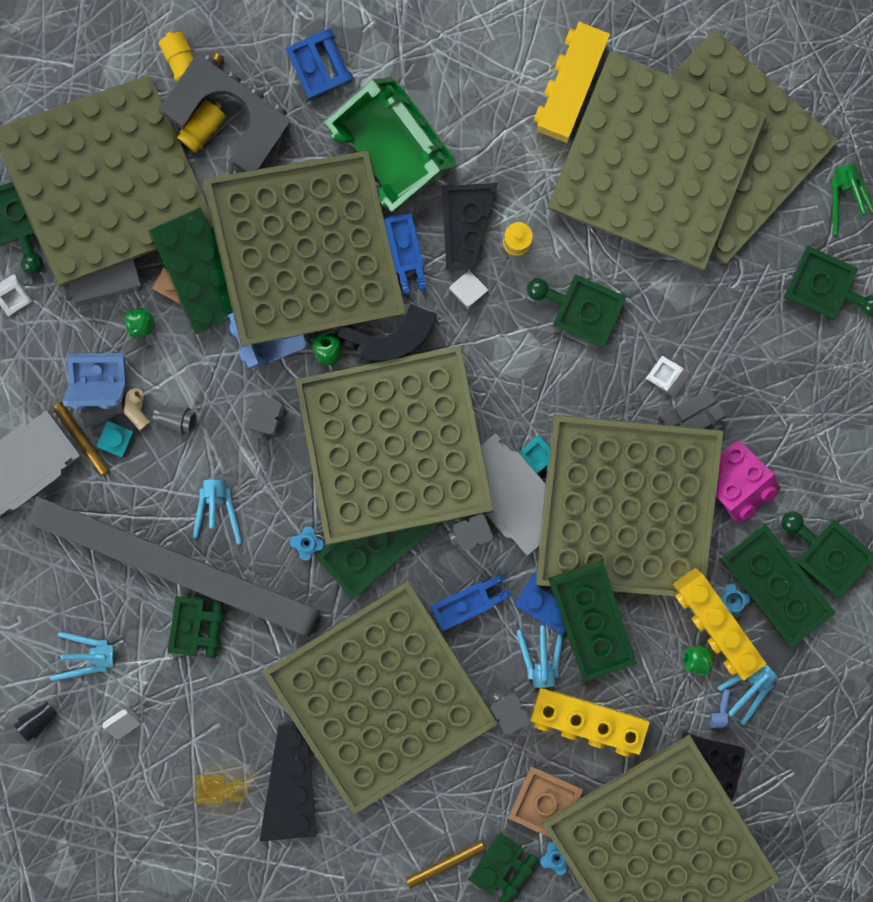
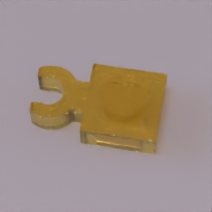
[195,774,245,805]

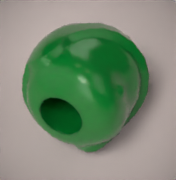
[125,307,155,338]
[313,333,342,365]
[683,645,714,675]

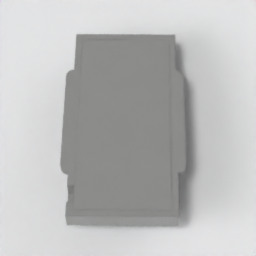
[0,410,82,517]
[481,433,546,556]

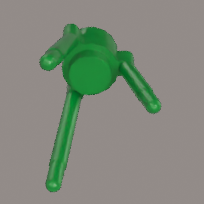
[830,164,873,236]

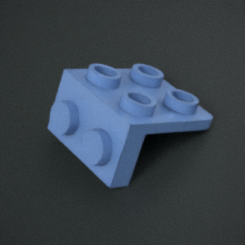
[229,313,308,368]
[62,353,127,409]

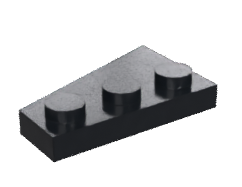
[442,183,498,271]

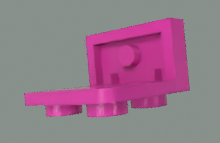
[716,441,781,525]

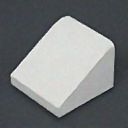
[449,270,488,309]
[0,274,32,317]
[646,356,689,398]
[102,707,140,739]

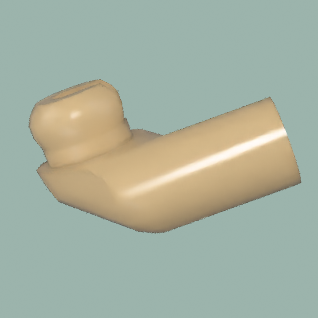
[123,388,150,431]

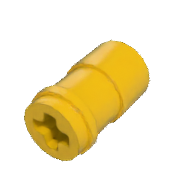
[158,32,193,82]
[177,99,227,154]
[503,222,533,256]

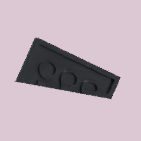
[259,723,316,842]

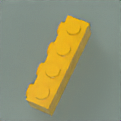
[534,22,610,143]
[672,568,766,681]
[529,688,650,757]

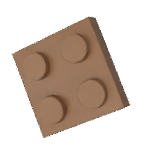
[508,765,583,838]

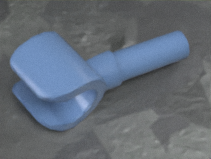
[710,689,731,728]

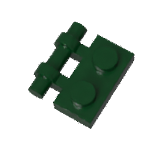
[168,596,225,659]
[468,831,540,902]

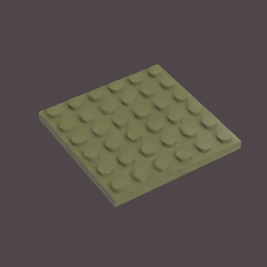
[671,29,838,265]
[547,51,767,271]
[0,75,214,287]
[203,151,406,347]
[295,345,494,546]
[535,414,723,597]
[262,580,498,815]
[542,734,780,902]

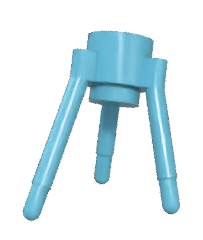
[193,480,242,545]
[517,625,563,688]
[50,632,114,681]
[718,665,778,725]

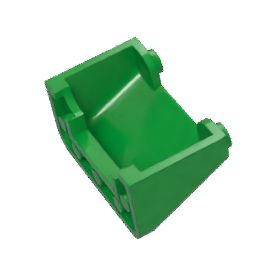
[325,77,456,212]

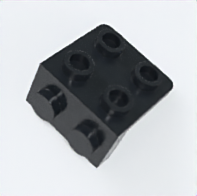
[681,731,745,801]

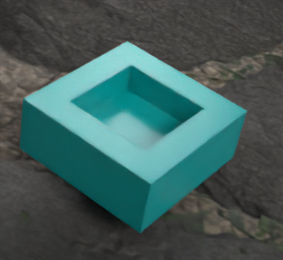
[96,421,135,458]
[519,435,549,474]

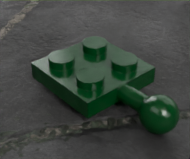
[0,182,43,275]
[783,245,873,321]
[527,274,626,349]
[781,511,873,599]

